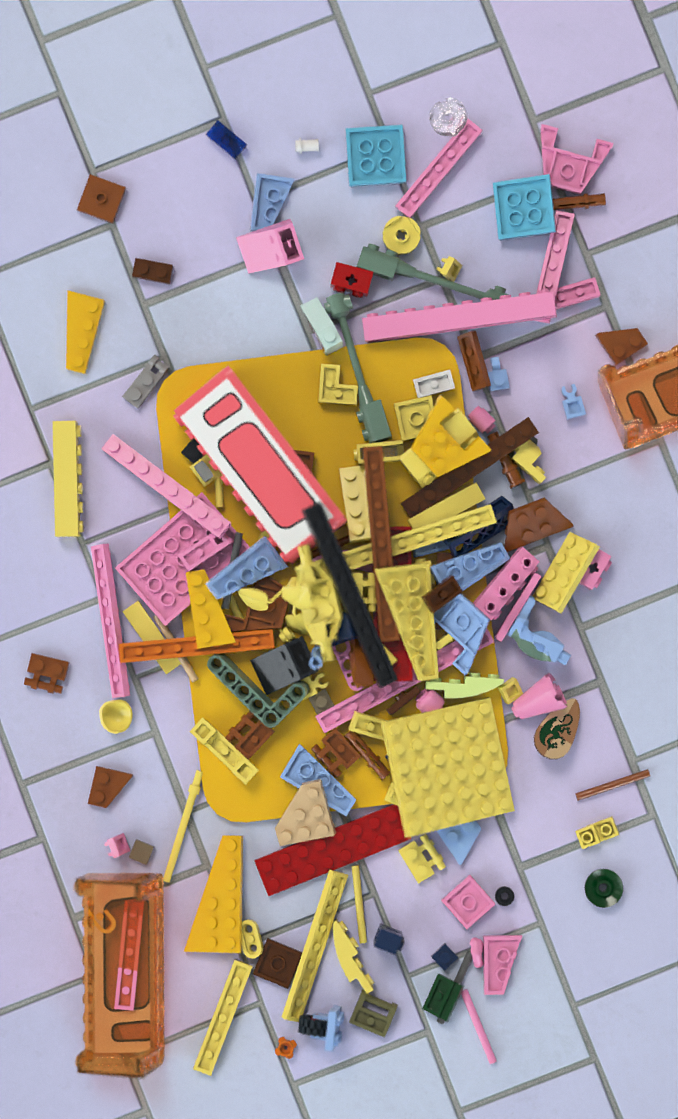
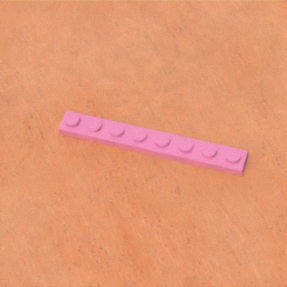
[101,434,231,539]
[91,543,130,698]

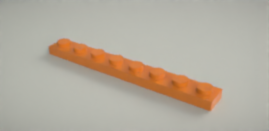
[119,629,275,663]

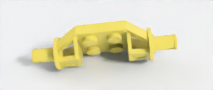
[294,544,343,662]

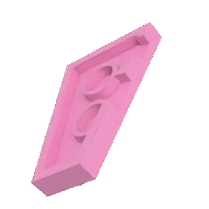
[483,935,522,995]

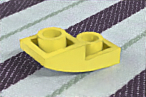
[575,816,619,849]

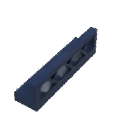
[442,496,514,558]

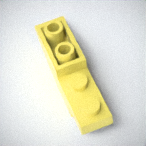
[333,918,374,994]

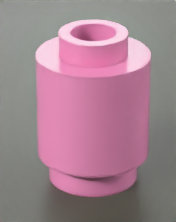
[468,406,496,434]

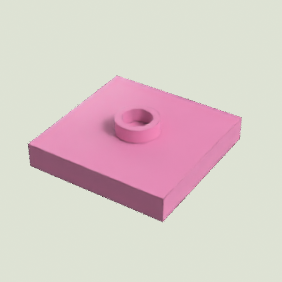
[441,875,495,929]

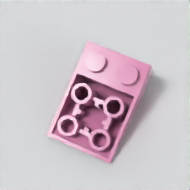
[236,219,304,273]

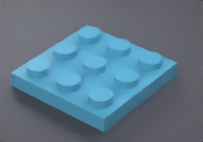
[346,125,406,187]
[493,174,556,240]

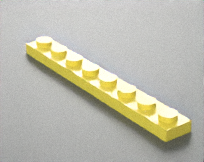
[282,870,348,1022]

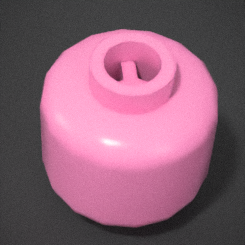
[416,689,444,713]

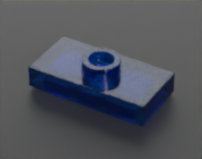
[206,120,247,160]

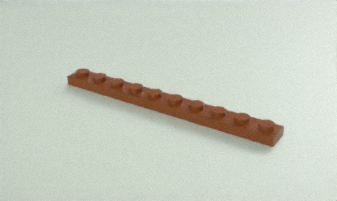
[363,446,400,642]

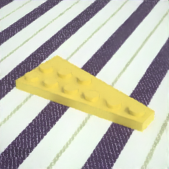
[374,563,439,681]

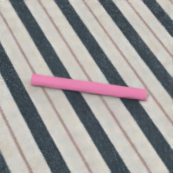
[461,989,497,1064]

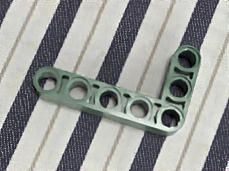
[207,654,309,728]

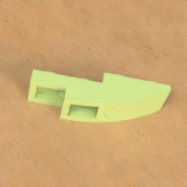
[425,673,504,698]

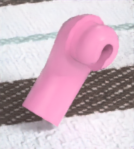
[470,937,484,968]

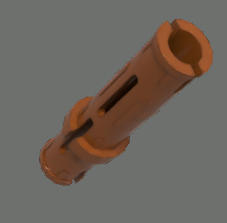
[553,193,606,210]
[344,731,391,780]

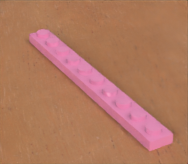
[315,628,494,733]

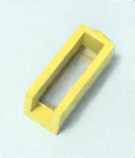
[354,440,404,465]

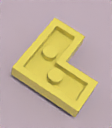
[318,364,358,405]

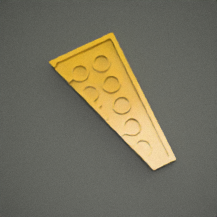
[184,835,243,953]

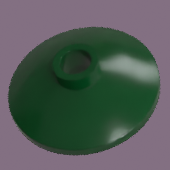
[584,869,623,908]

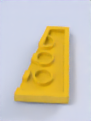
[66,290,105,374]
[186,569,236,649]

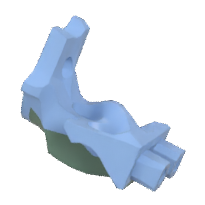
[507,595,571,665]

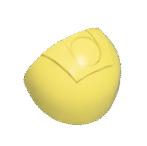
[99,700,132,734]

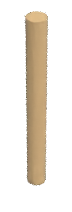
[153,615,199,682]

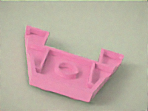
[540,124,613,195]

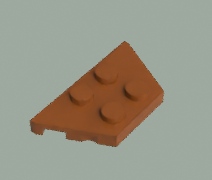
[503,497,574,552]

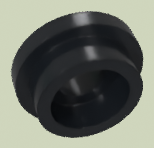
[495,886,514,906]

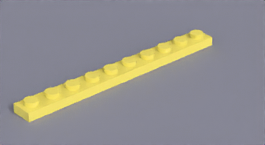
[312,504,497,580]

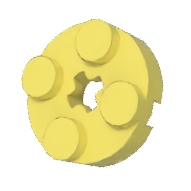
[383,216,420,255]

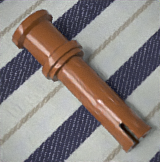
[487,431,525,489]

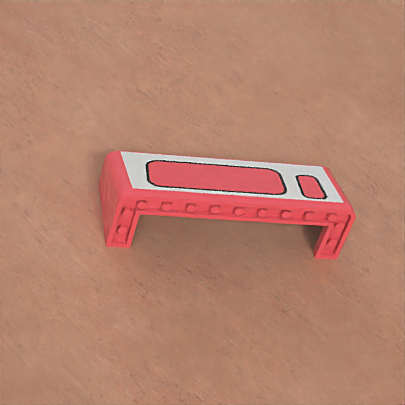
[173,366,347,565]

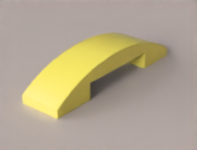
[189,717,259,785]

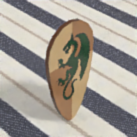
[533,698,580,759]

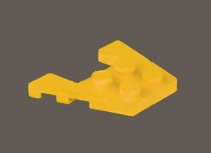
[410,395,491,477]

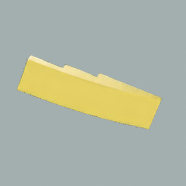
[407,482,485,529]

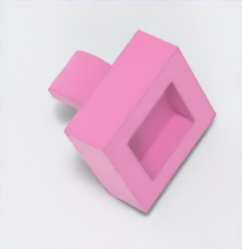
[104,833,130,858]

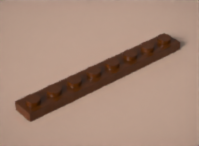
[401,417,539,518]

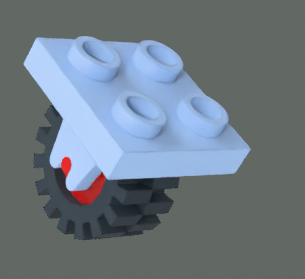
[298,1005,344,1051]

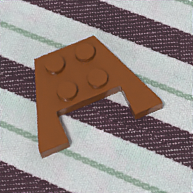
[225,576,289,632]

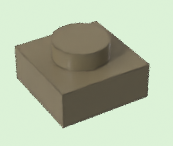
[309,689,334,715]

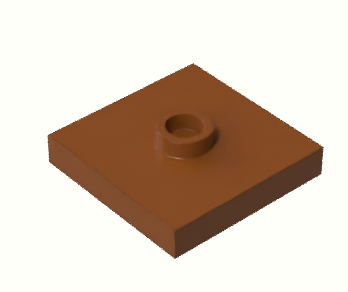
[77,174,126,224]

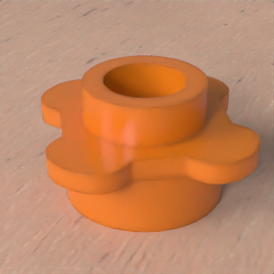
[275,1037,297,1059]

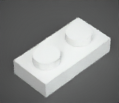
[413,370,455,398]

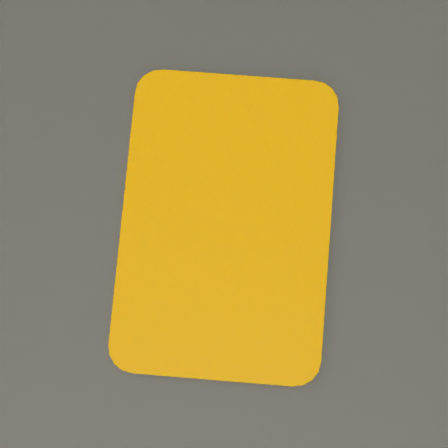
[156,338,508,822]

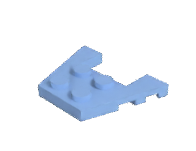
[434,594,490,675]

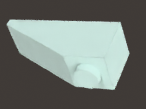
[300,298,343,356]

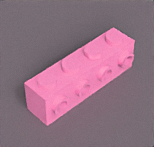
[473,547,540,621]

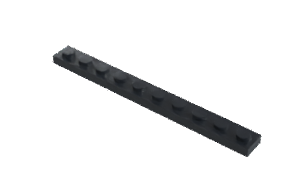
[301,502,398,688]

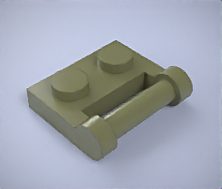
[349,989,398,1038]

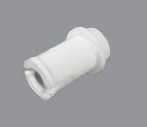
[295,138,319,154]

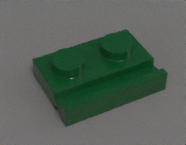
[422,974,464,1022]

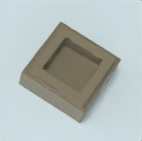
[129,839,154,865]

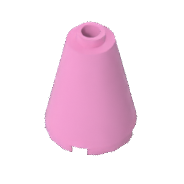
[511,673,567,719]

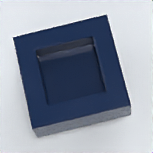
[431,943,458,971]

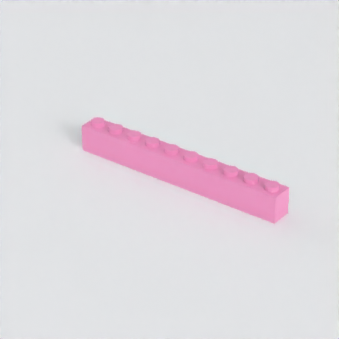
[362,290,557,343]

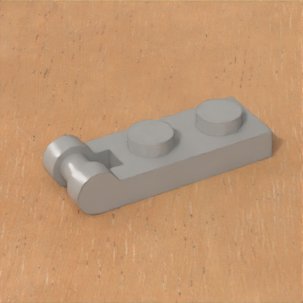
[122,355,170,409]

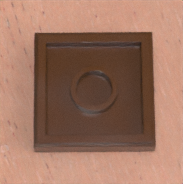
[253,937,302,989]

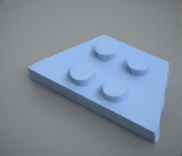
[436,821,481,865]

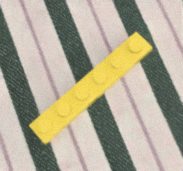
[193,959,253,1076]

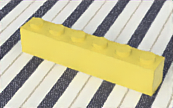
[52,421,84,537]

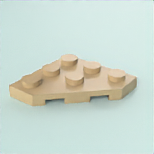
[275,779,336,846]

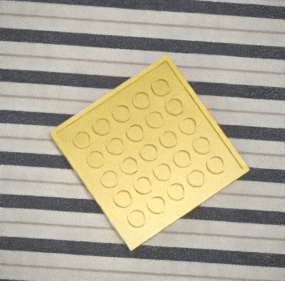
[381,697,515,838]

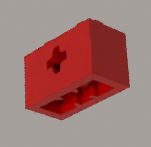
[331,262,373,298]

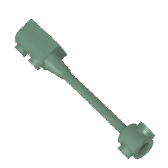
[357,243,509,300]
[324,293,392,443]

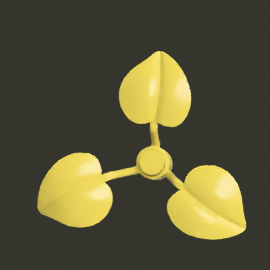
[238,577,312,635]

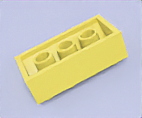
[399,408,480,488]

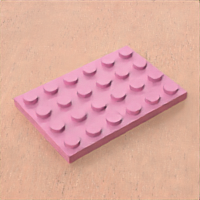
[115,492,250,626]

